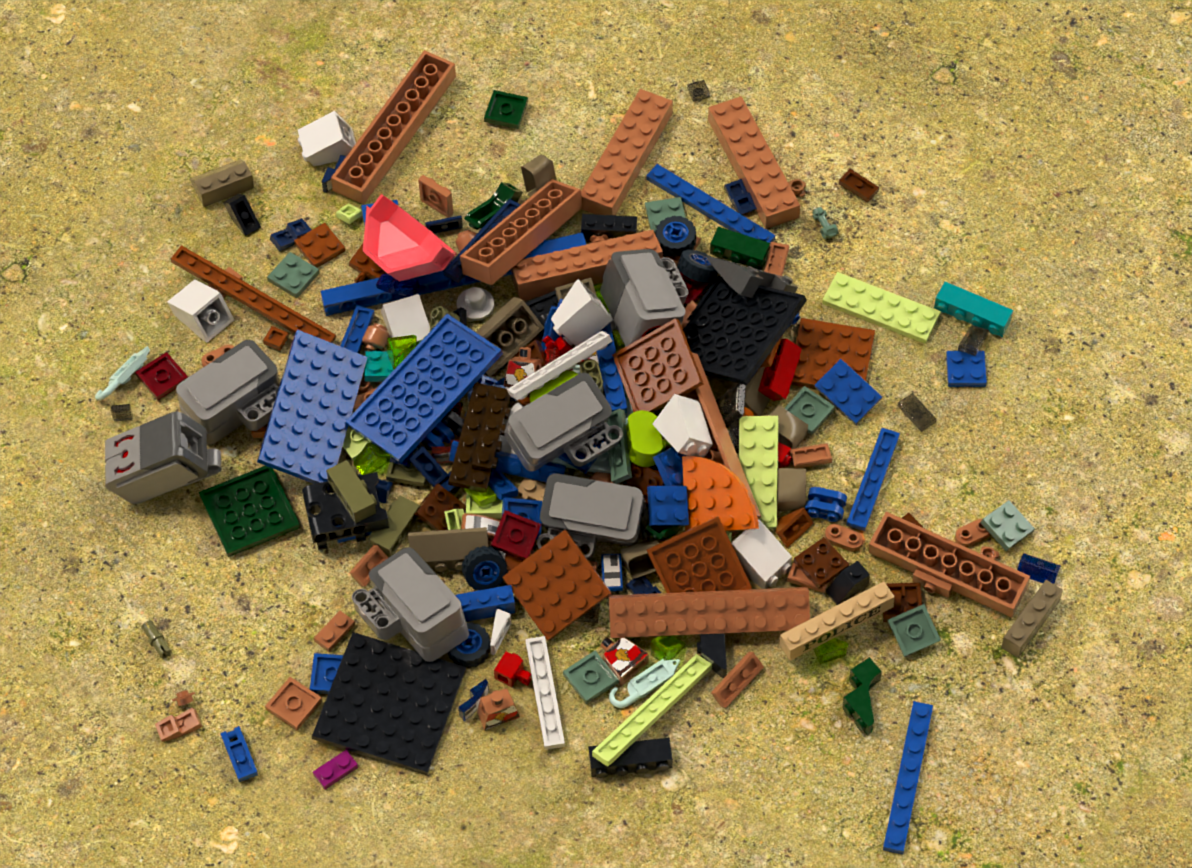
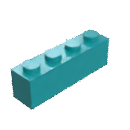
[934,281,1013,337]

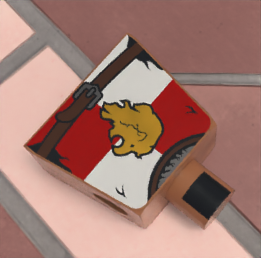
[504,347,542,393]
[600,637,649,687]
[477,689,520,731]

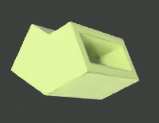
[445,509,464,530]

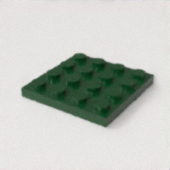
[199,466,300,557]

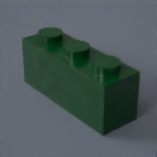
[710,227,770,270]

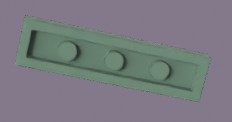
[607,408,632,484]

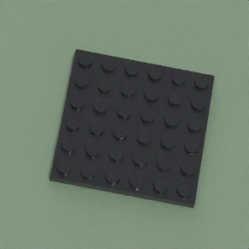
[683,276,807,385]
[312,632,466,775]

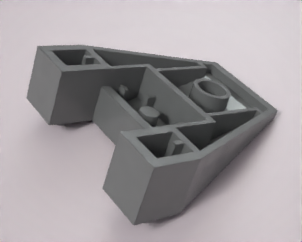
[707,256,798,298]

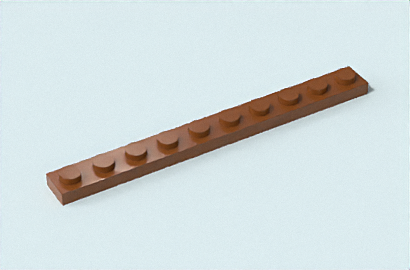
[171,245,336,343]

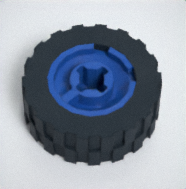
[655,216,696,257]
[677,249,718,283]
[462,546,507,590]
[447,622,491,668]

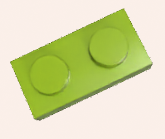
[464,486,497,507]

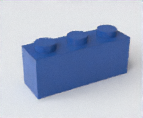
[455,585,515,622]

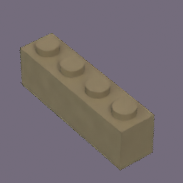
[1001,580,1063,658]

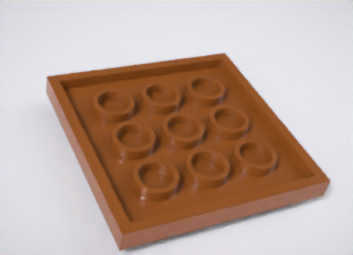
[612,318,704,413]
[791,318,875,389]
[646,516,752,593]
[502,530,612,641]

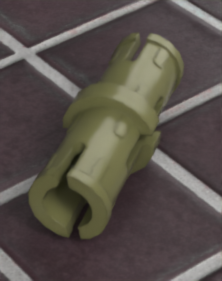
[141,620,172,659]

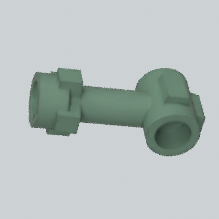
[812,207,839,239]

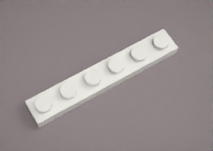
[507,331,612,400]
[525,636,565,750]

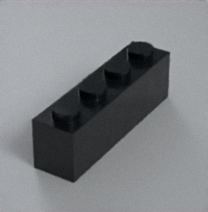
[588,737,673,778]

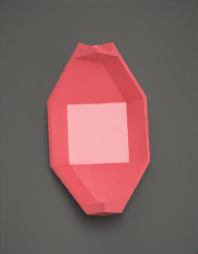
[363,194,457,282]

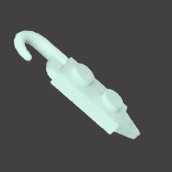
[95,346,150,400]
[609,659,680,708]

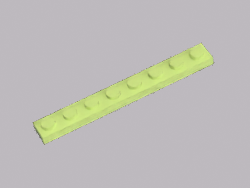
[592,654,712,767]

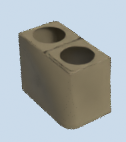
[521,154,557,197]
[769,405,808,449]
[777,468,806,511]
[620,537,659,578]

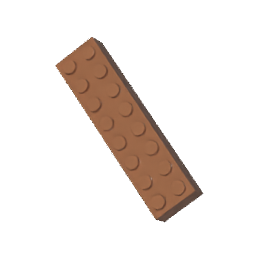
[581,89,673,215]
[708,96,800,229]
[460,179,583,285]
[511,230,663,301]
[869,512,1030,618]

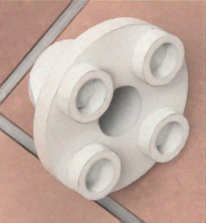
[457,287,494,322]

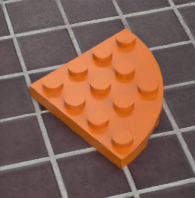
[682,456,759,531]

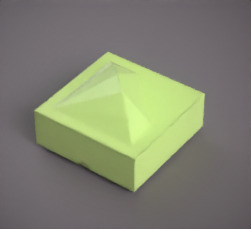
[336,203,362,224]

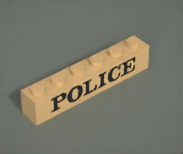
[780,581,894,661]

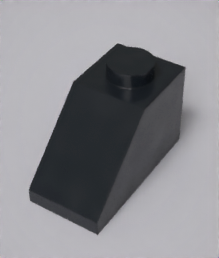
[223,194,261,236]
[826,561,870,605]
[697,633,727,678]

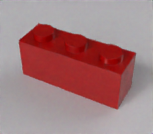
[758,338,802,401]

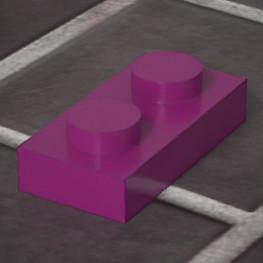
[313,750,358,790]

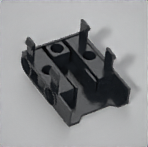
[302,472,389,551]

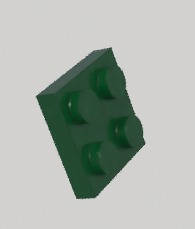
[484,90,528,129]

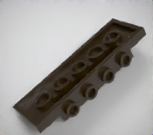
[448,383,511,493]

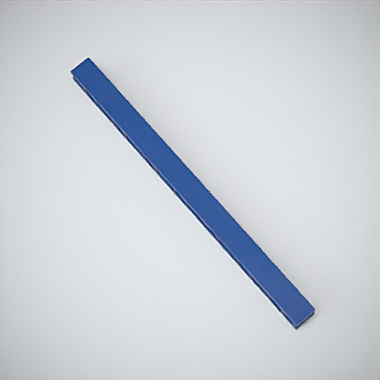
[320,233,586,316]

